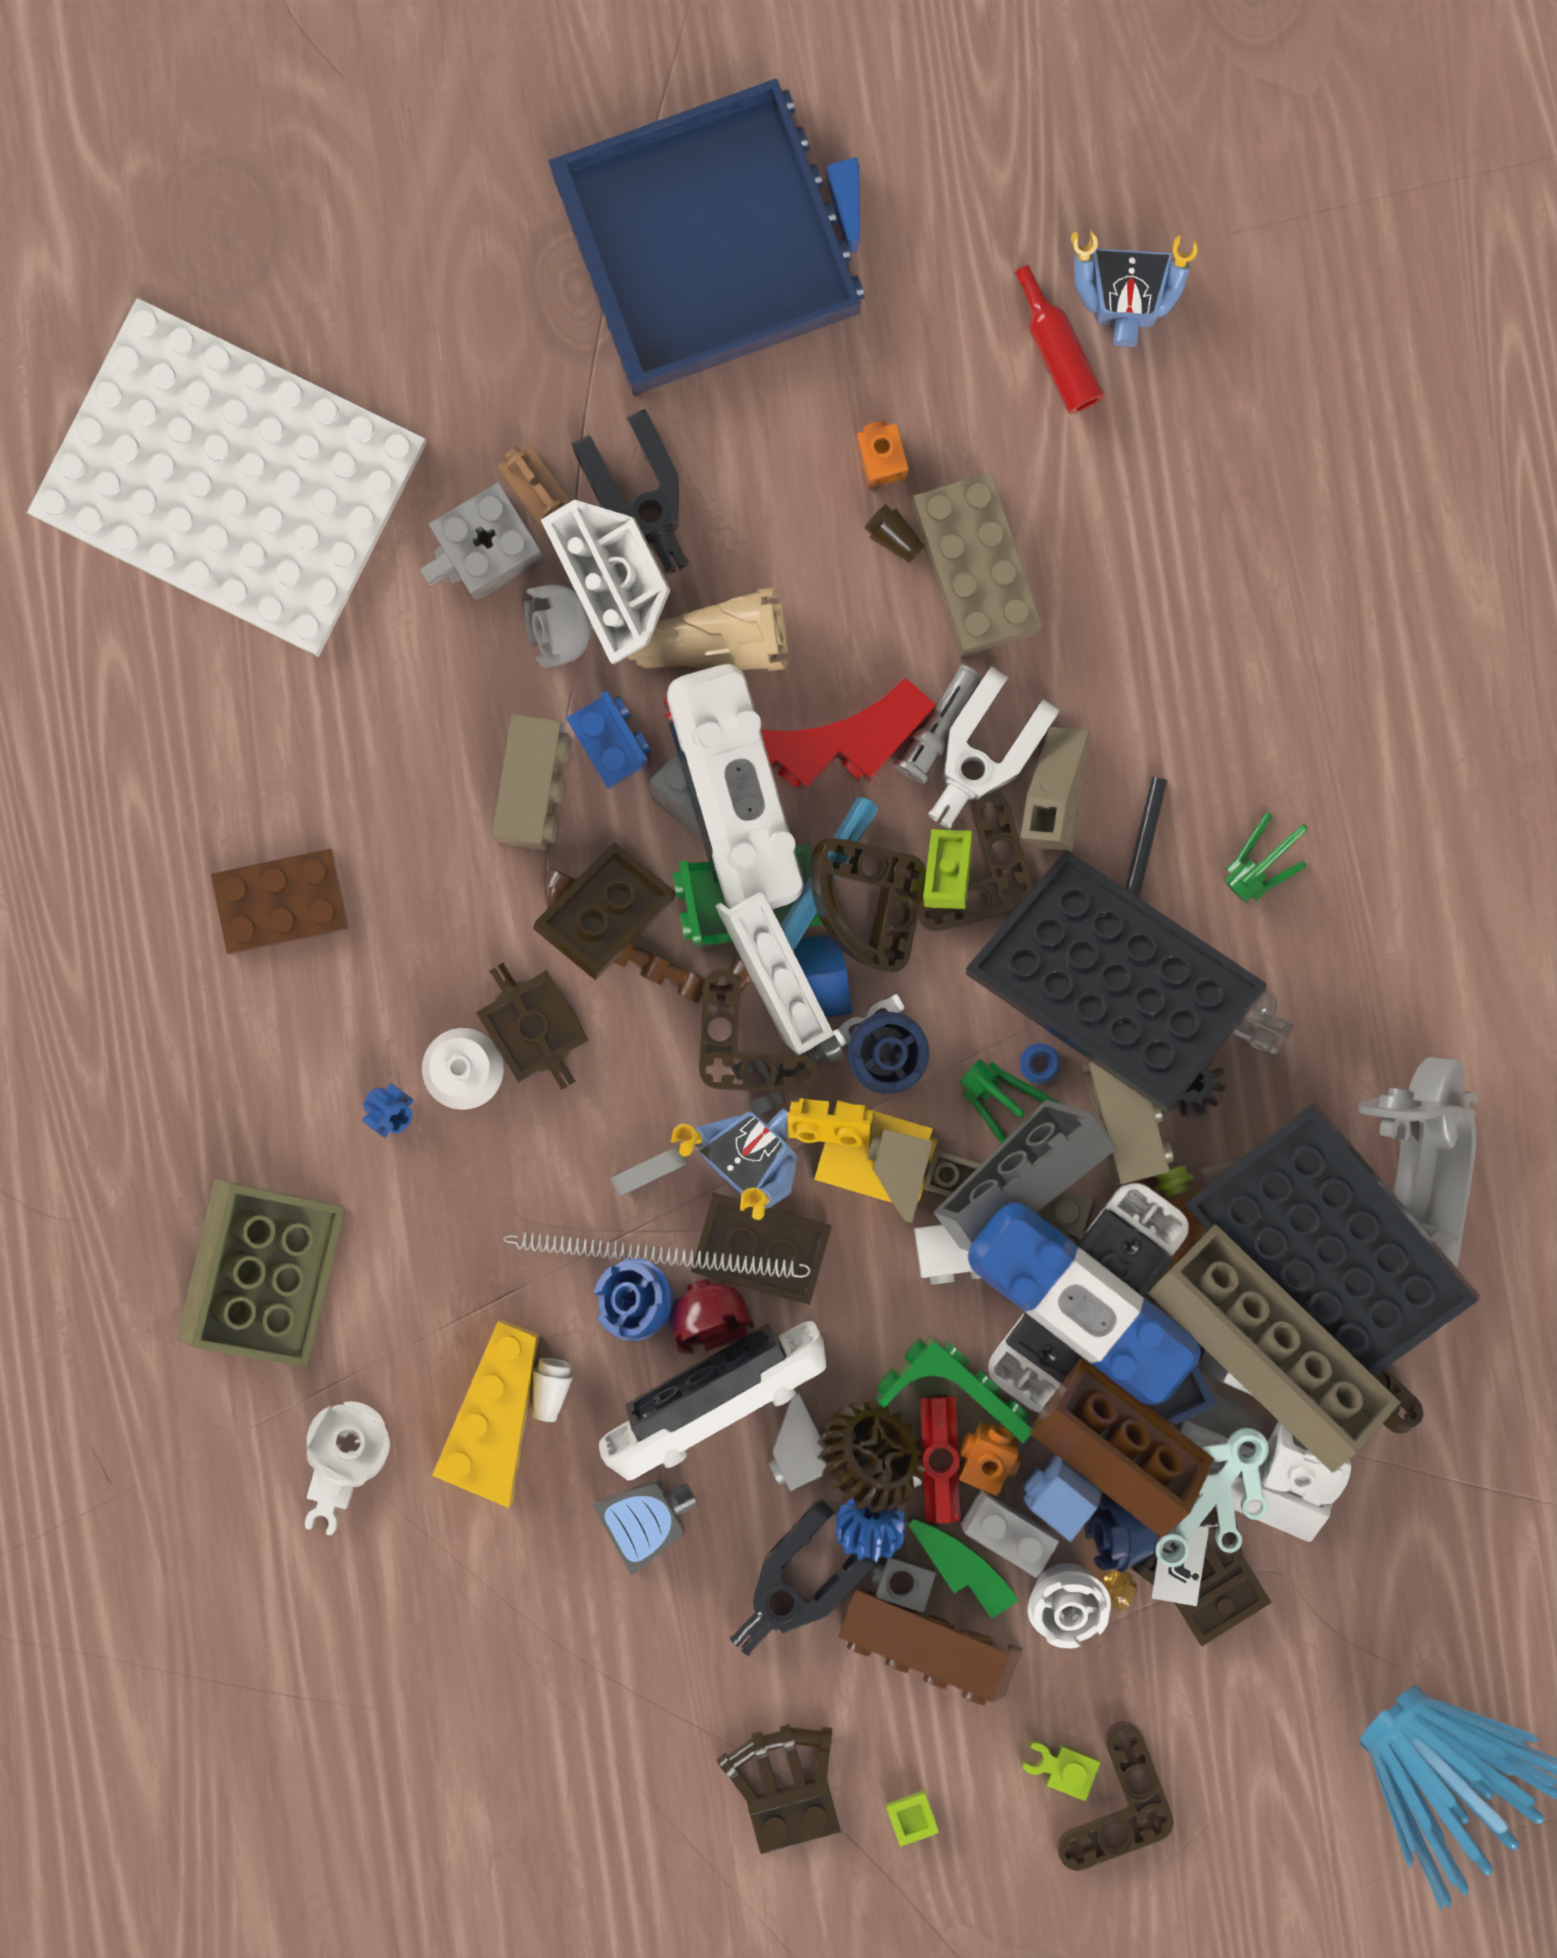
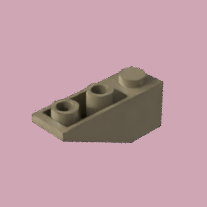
[1021,727,1091,851]

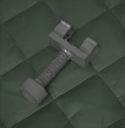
[731,1035,845,1117]

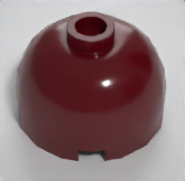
[669,1279,755,1354]

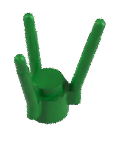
[1224,812,1308,903]
[959,1059,1061,1144]

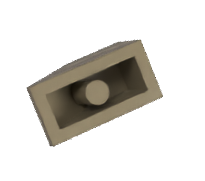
[867,1129,933,1223]

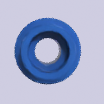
[1019,1043,1061,1084]

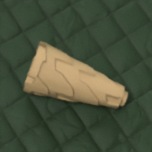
[628,587,788,671]

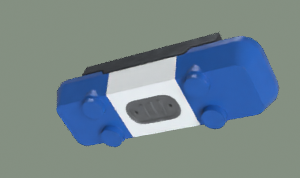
[967,1202,1200,1405]

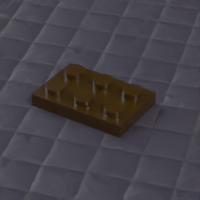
[533,842,676,981]
[691,1192,832,1305]

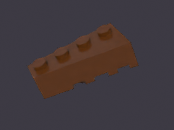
[838,1588,1023,1706]

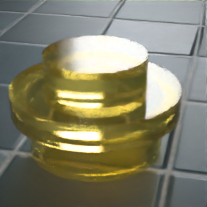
[1102,1571,1137,1611]

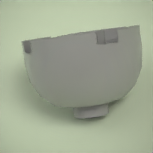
[523,585,594,668]

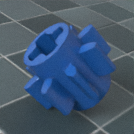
[362,1083,414,1138]

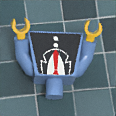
[1070,230,1197,347]
[670,1108,798,1220]

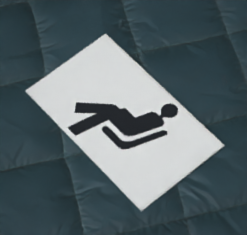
[1152,1526,1209,1606]

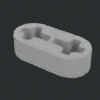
[610,1145,689,1197]

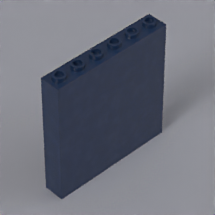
[548,78,865,396]

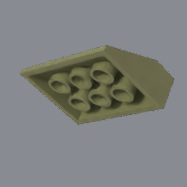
[177,1178,345,1368]

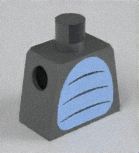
[593,1479,699,1575]

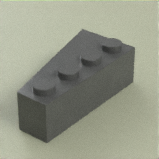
[933,1100,1117,1251]

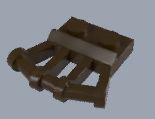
[1131,1511,1272,1647]
[716,1724,841,1854]

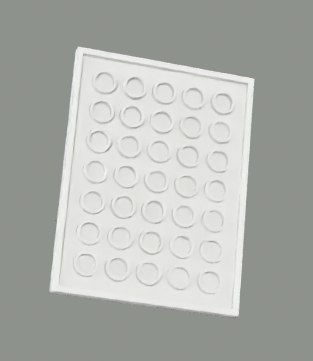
[27,298,427,657]

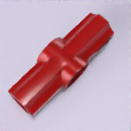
[920,1394,961,1524]

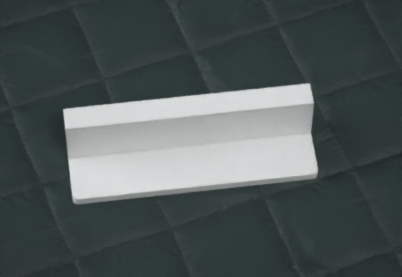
[715,892,834,1055]
[1179,1420,1332,1542]

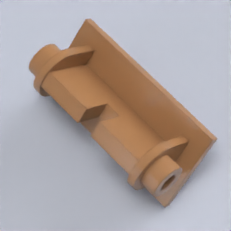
[497,444,571,532]

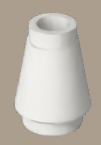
[532,1358,574,1422]

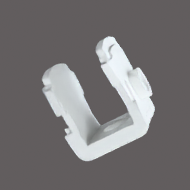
[1262,1421,1351,1506]

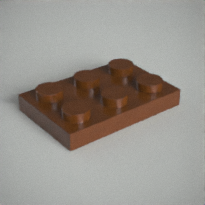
[211,848,349,955]

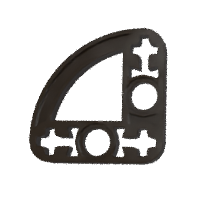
[811,838,926,972]

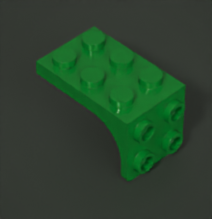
[672,844,823,948]
[876,1336,1032,1443]

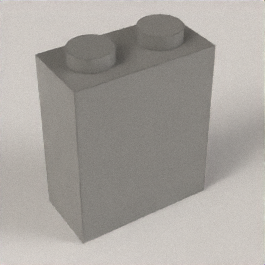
[959,1489,1059,1578]

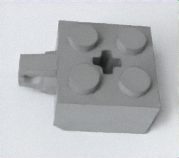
[420,482,544,600]

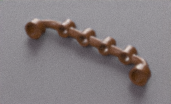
[544,868,754,1003]

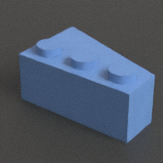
[1021,1454,1102,1542]

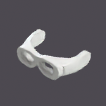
[833,994,905,1047]

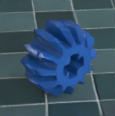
[835,1499,906,1562]

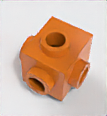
[959,1421,1022,1496]

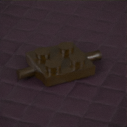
[476,963,590,1090]

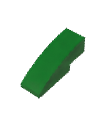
[906,1515,1019,1619]

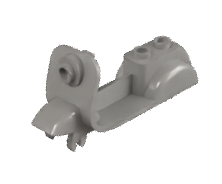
[1358,1057,1478,1328]

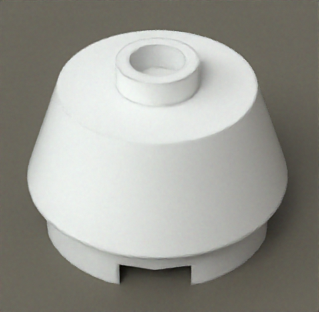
[422,1028,504,1110]
[1028,1563,1111,1648]

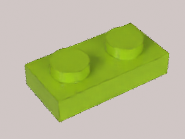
[923,829,973,909]

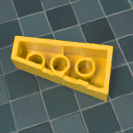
[432,1319,540,1508]

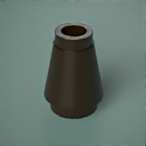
[864,504,925,563]

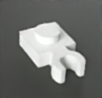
[305,1470,354,1536]

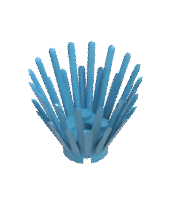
[1359,1685,1557,1910]

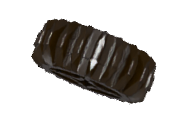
[817,1400,926,1514]

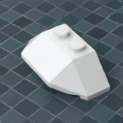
[541,500,670,664]

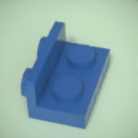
[566,690,652,789]

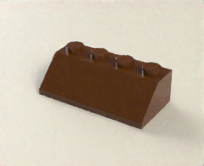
[1029,1357,1215,1538]

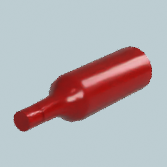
[1015,265,1105,414]

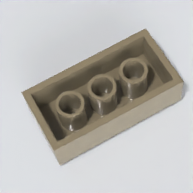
[912,471,1042,658]

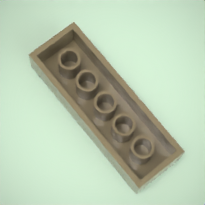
[1148,1224,1401,1473]

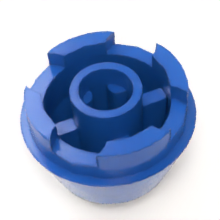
[594,1258,676,1341]

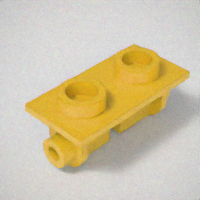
[787,1098,874,1147]

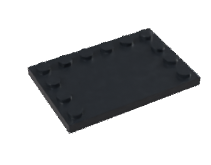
[966,850,1267,1113]
[1185,1101,1480,1376]

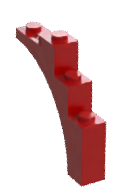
[663,678,936,791]

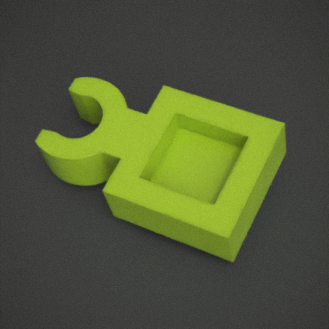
[1021,1740,1101,1802]

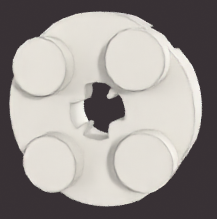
[306,1401,390,1487]

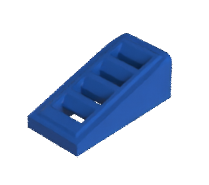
[826,157,860,253]

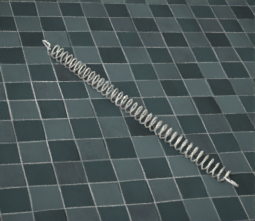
[503,1232,810,1278]

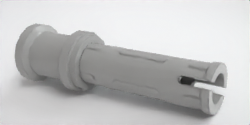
[894,665,983,784]

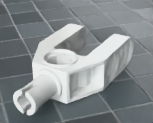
[928,666,1060,829]

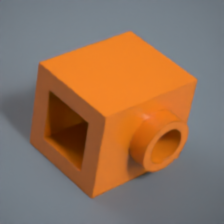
[856,421,909,489]

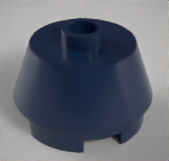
[848,1012,929,1094]
[1084,1492,1157,1572]

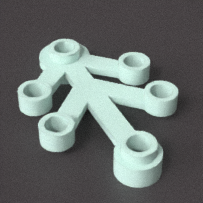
[1155,1428,1269,1567]

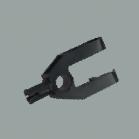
[571,409,689,575]
[729,1498,881,1657]

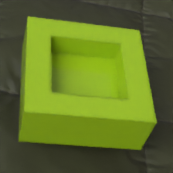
[886,1790,939,1847]

